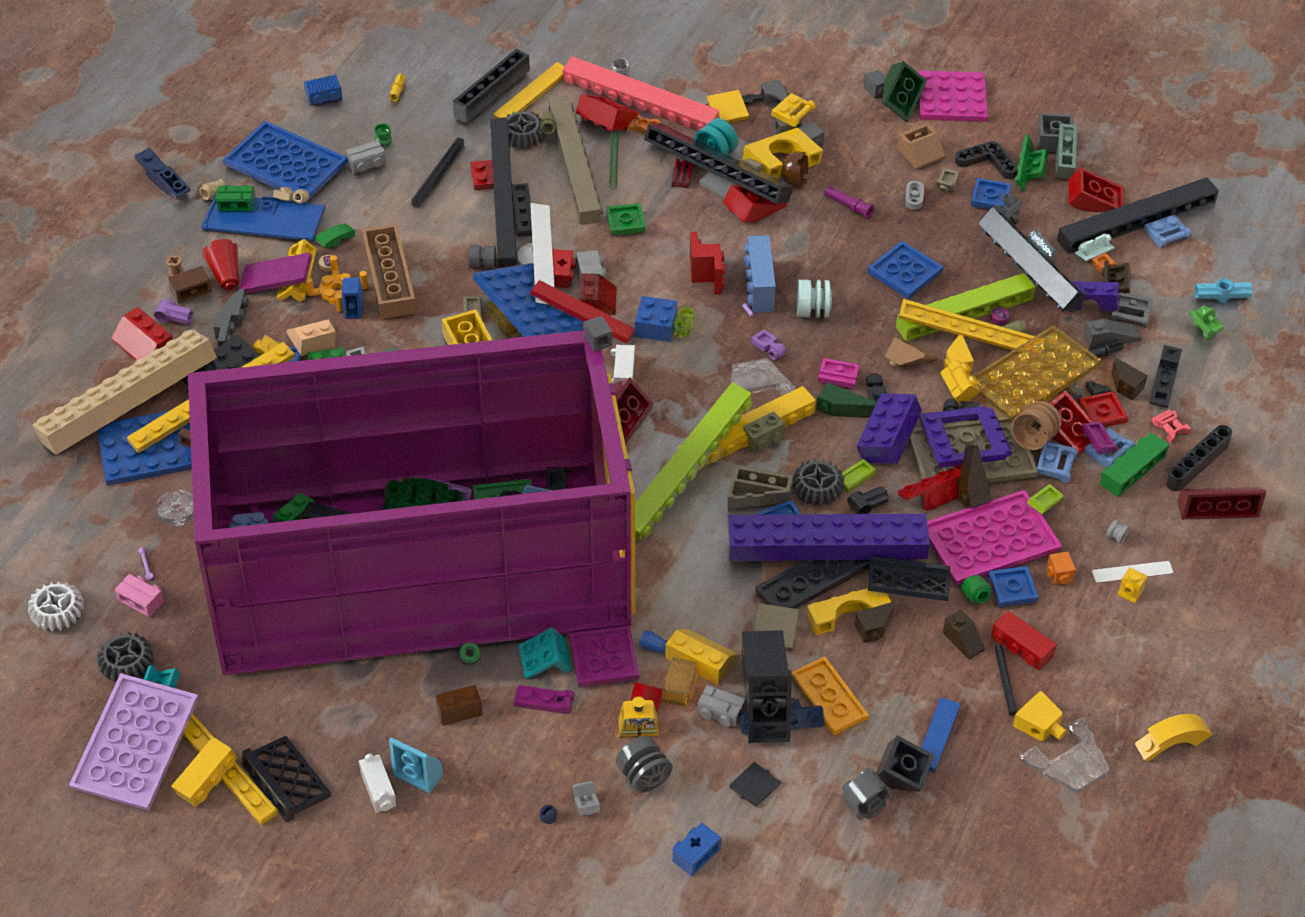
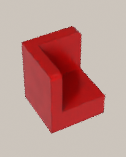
[630,682,663,712]

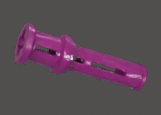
[824,186,875,219]

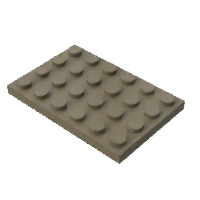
[909,415,1038,487]

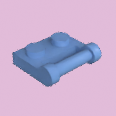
[1144,215,1192,248]
[1084,428,1135,467]
[1037,442,1078,483]

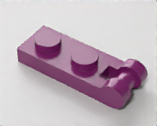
[514,685,575,714]

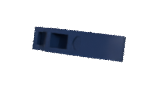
[135,147,191,199]

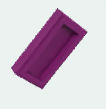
[1082,422,1117,454]

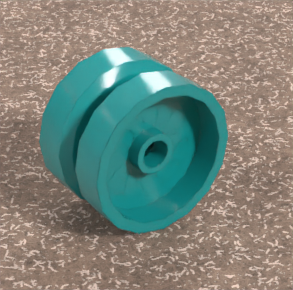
[694,118,738,155]

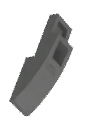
[213,289,249,347]

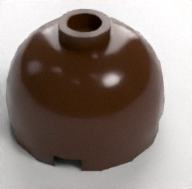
[781,152,809,187]

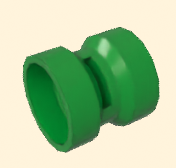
[374,123,392,147]

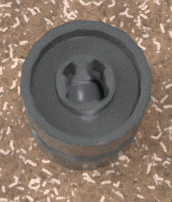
[469,245,496,269]

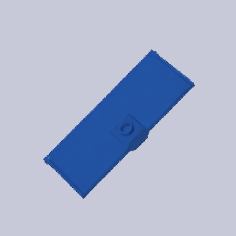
[202,195,326,242]

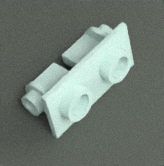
[1075,234,1115,261]

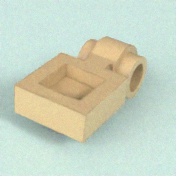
[273,187,309,204]

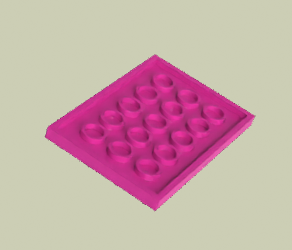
[927,490,1062,586]

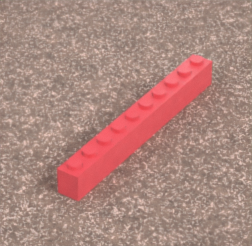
[562,56,720,131]

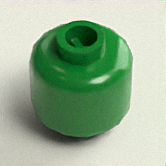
[961,575,991,605]

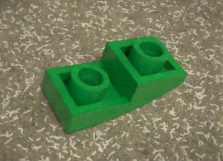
[315,223,356,248]

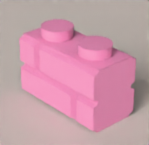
[115,574,164,617]

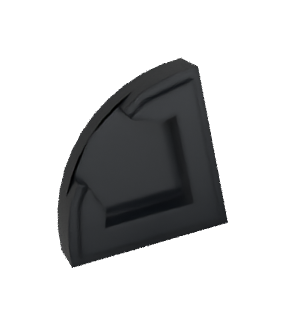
[1085,381,1111,396]

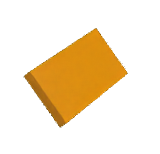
[791,656,869,736]

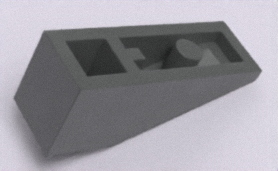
[1083,319,1142,349]

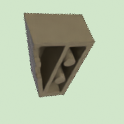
[728,465,793,509]

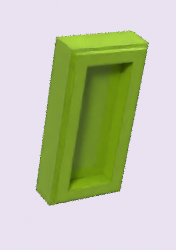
[842,459,877,493]
[1027,484,1064,514]

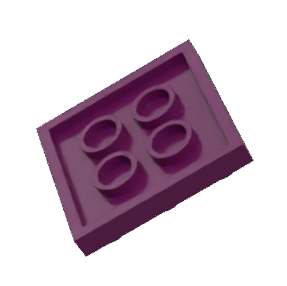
[569,626,640,688]

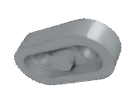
[905,181,924,210]

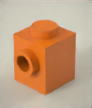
[1046,552,1076,585]

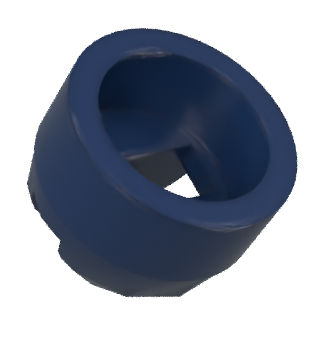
[540,805,557,824]

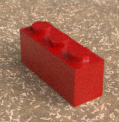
[991,610,1057,670]

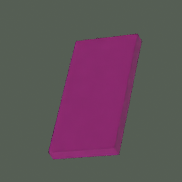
[238,252,312,294]

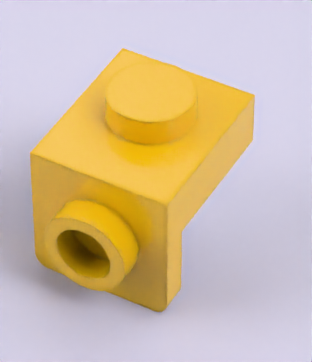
[252,335,279,355]

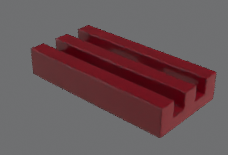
[672,158,693,188]

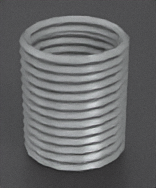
[612,58,630,77]

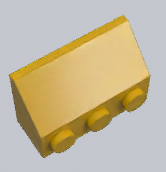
[665,628,739,685]

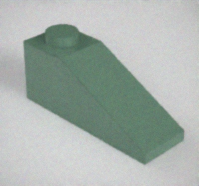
[1055,124,1077,179]

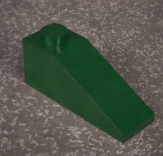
[816,382,877,418]

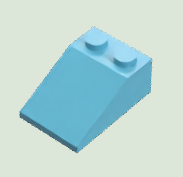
[389,737,443,794]

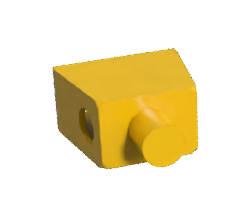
[1013,691,1067,741]

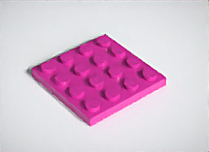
[918,70,988,122]

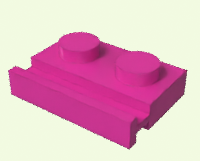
[818,358,860,389]

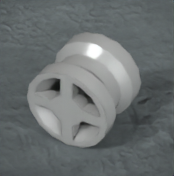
[1106,519,1130,544]

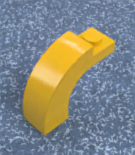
[1135,714,1212,762]

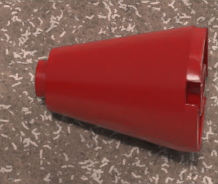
[202,239,239,290]

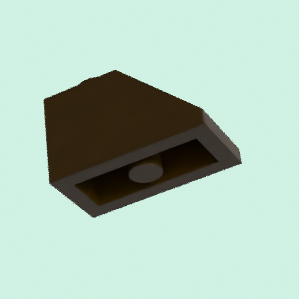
[1111,358,1148,400]
[854,602,894,643]
[943,609,985,659]

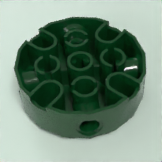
[382,477,464,510]

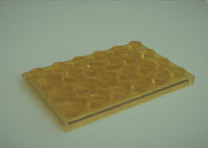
[973,325,1102,421]

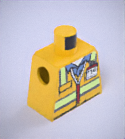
[618,697,659,738]

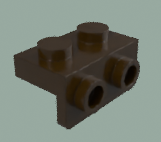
[1102,260,1131,294]

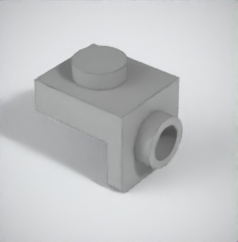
[573,781,601,816]

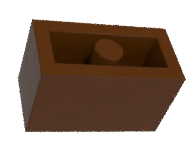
[168,266,212,304]
[435,685,482,726]

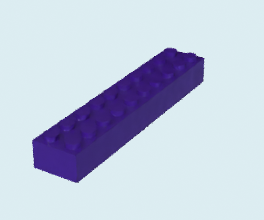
[728,514,930,561]

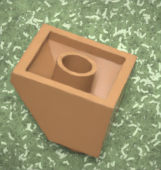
[885,337,937,367]

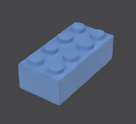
[744,235,776,313]

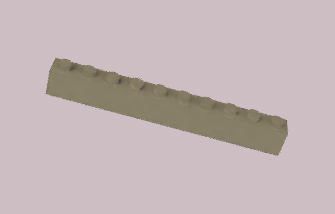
[548,95,603,225]

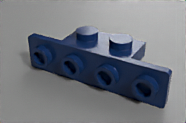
[740,698,824,734]

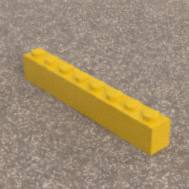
[677,386,816,470]

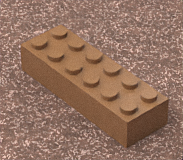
[362,224,417,319]

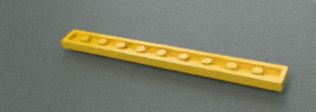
[127,342,295,453]

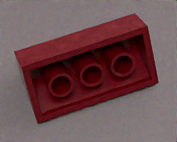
[615,377,653,445]
[1177,487,1267,520]

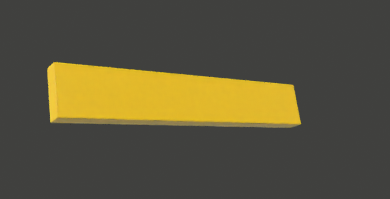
[493,62,565,119]

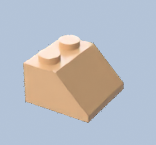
[286,319,336,356]

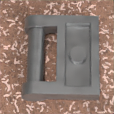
[1111,293,1153,327]

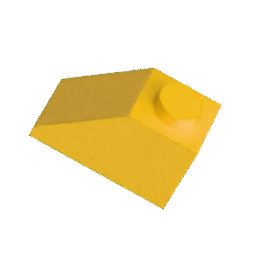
[943,335,974,374]

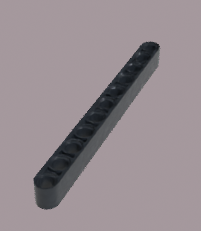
[490,117,517,266]

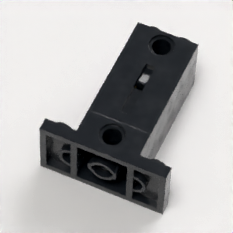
[742,630,792,743]

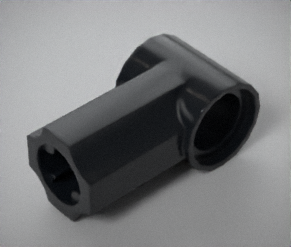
[847,486,889,514]

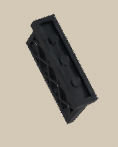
[868,555,950,601]
[242,736,331,822]

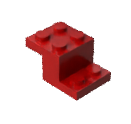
[689,232,726,295]

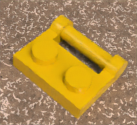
[771,93,816,127]

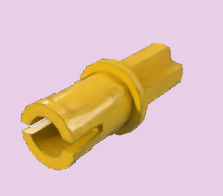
[388,73,406,102]

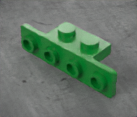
[1015,134,1048,191]

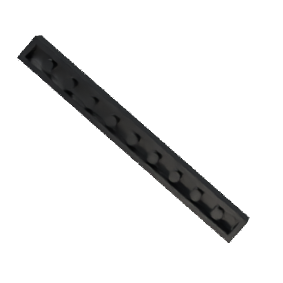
[644,123,794,204]
[1057,177,1219,254]

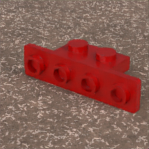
[897,465,962,511]

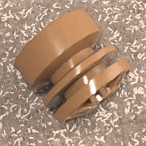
[1011,401,1061,450]

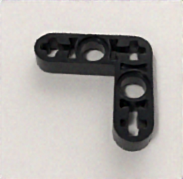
[955,141,1018,179]

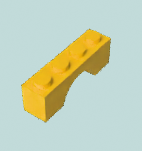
[806,584,891,636]

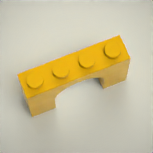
[742,127,823,178]

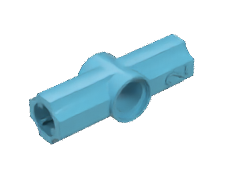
[1195,279,1252,303]

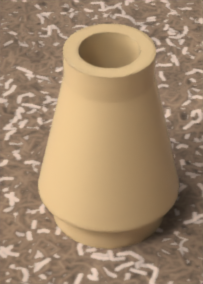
[200,179,226,200]

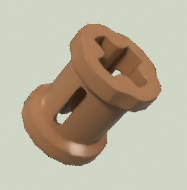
[166,255,184,277]

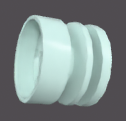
[797,280,832,318]

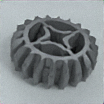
[507,110,545,149]
[793,458,844,506]
[97,632,154,683]

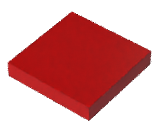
[1078,391,1128,427]

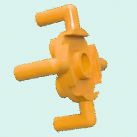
[305,255,368,312]

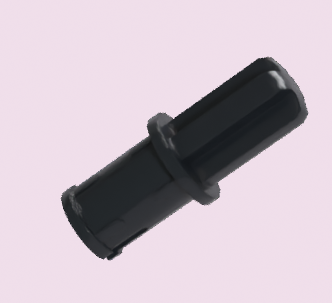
[1087,340,1124,360]

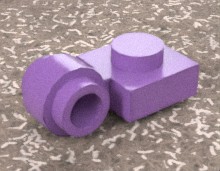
[751,329,786,360]

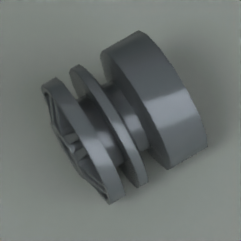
[616,736,673,793]

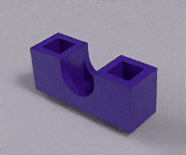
[1071,281,1120,311]

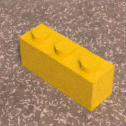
[171,737,237,808]

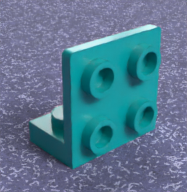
[518,627,572,679]

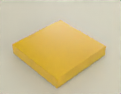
[707,90,749,123]

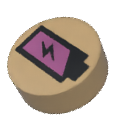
[319,255,332,272]

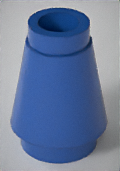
[639,630,667,654]

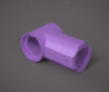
[154,299,194,324]

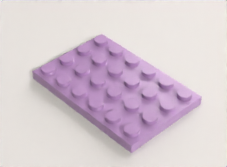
[69,673,199,811]

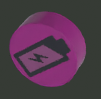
[990,307,1009,325]

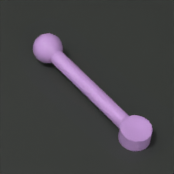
[139,547,154,581]

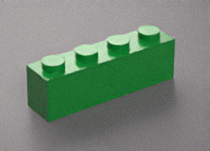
[1100,432,1169,497]

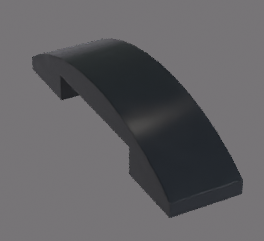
[1149,345,1182,408]

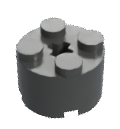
[842,768,892,820]

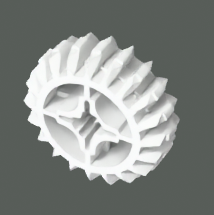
[28,581,84,632]

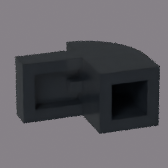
[546,467,568,491]

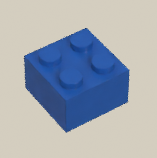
[635,296,678,342]

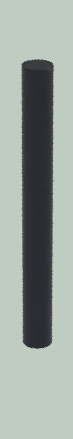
[994,644,1017,716]

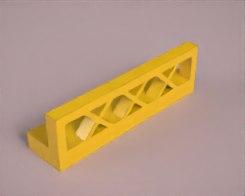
[277,239,317,302]

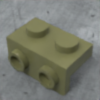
[743,412,785,454]

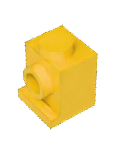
[1117,567,1147,603]

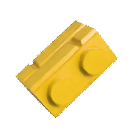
[940,360,980,403]

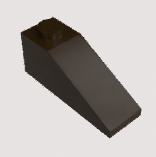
[958,444,992,507]

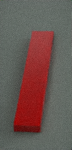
[530,280,635,344]

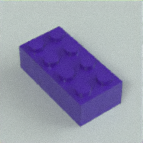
[857,393,922,464]

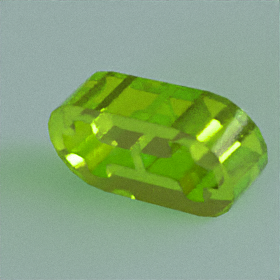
[674,306,695,337]

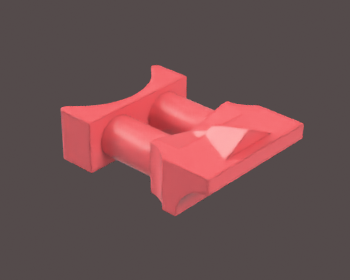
[1150,410,1191,444]

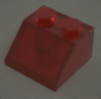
[579,273,617,315]

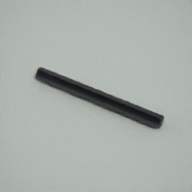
[411,137,464,207]

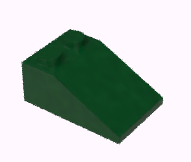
[882,61,927,122]

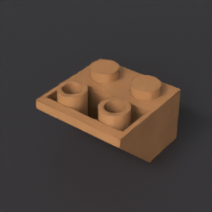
[898,123,945,170]

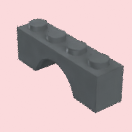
[760,80,801,134]

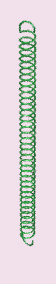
[609,102,619,190]

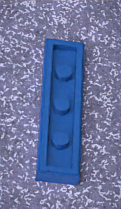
[921,697,960,773]

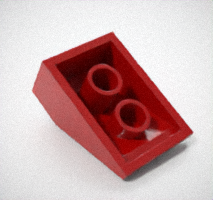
[1068,167,1124,212]
[723,185,788,223]
[1049,390,1093,455]

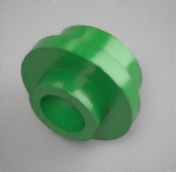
[460,643,480,663]

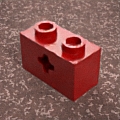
[552,249,576,288]

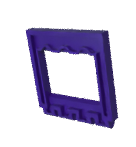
[919,406,1013,468]

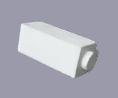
[611,345,635,384]
[359,754,396,813]

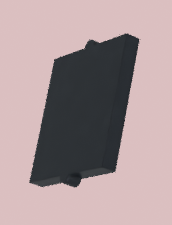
[730,762,781,807]

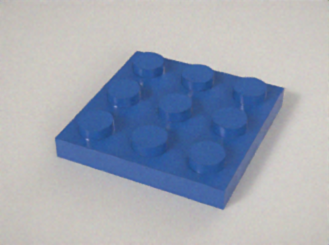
[867,241,943,299]

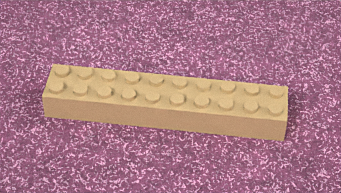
[32,329,217,455]

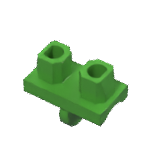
[1189,305,1224,339]

